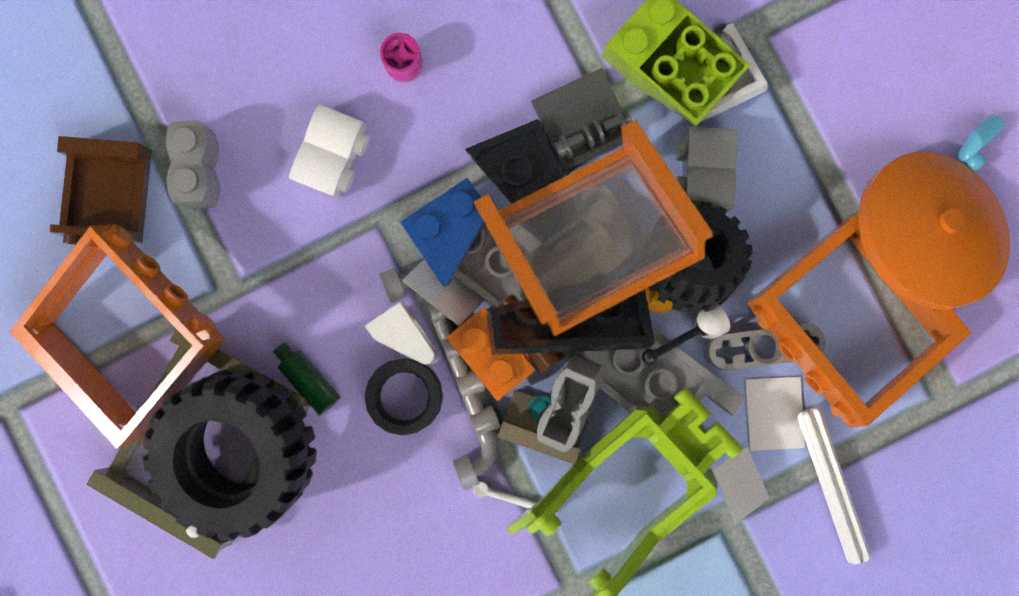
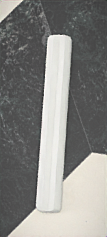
[798,408,871,564]

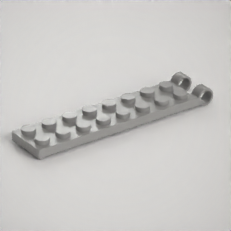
[414,194,745,417]

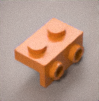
[446,307,536,401]

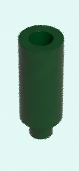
[273,342,341,416]

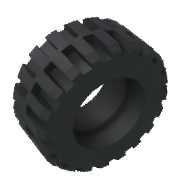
[142,370,317,540]

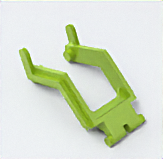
[506,387,743,596]

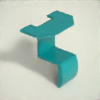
[528,395,551,421]

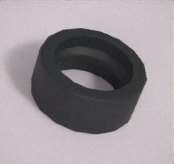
[364,358,443,436]

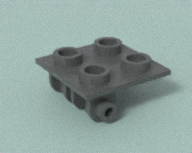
[531,68,632,172]

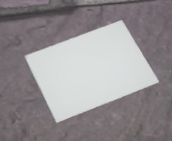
[402,259,483,326]
[745,376,805,451]
[712,446,769,525]

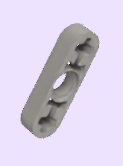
[706,324,825,370]

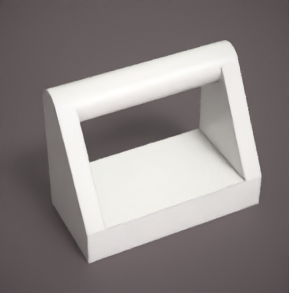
[365,302,440,364]

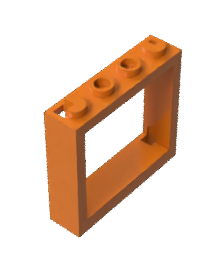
[747,211,972,428]
[10,224,226,449]

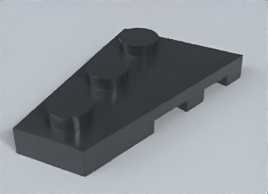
[465,119,579,242]

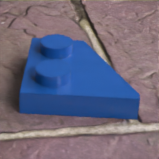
[400,177,485,288]

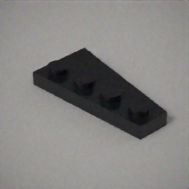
[486,267,655,355]

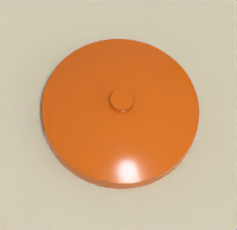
[858,152,1010,310]

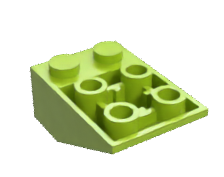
[601,0,751,126]

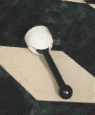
[642,305,730,365]

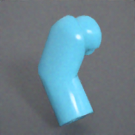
[957,115,1005,171]

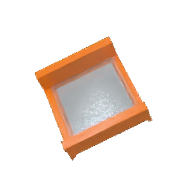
[474,119,713,336]

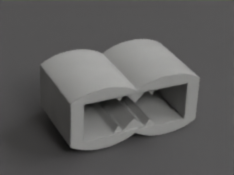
[166,120,220,209]
[676,126,738,213]
[537,354,603,453]

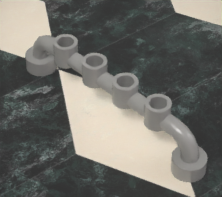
[380,268,500,491]

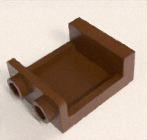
[49,136,152,245]

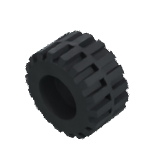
[640,201,753,313]

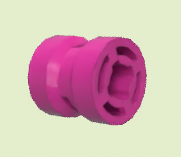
[380,33,423,82]

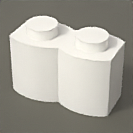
[289,104,370,199]

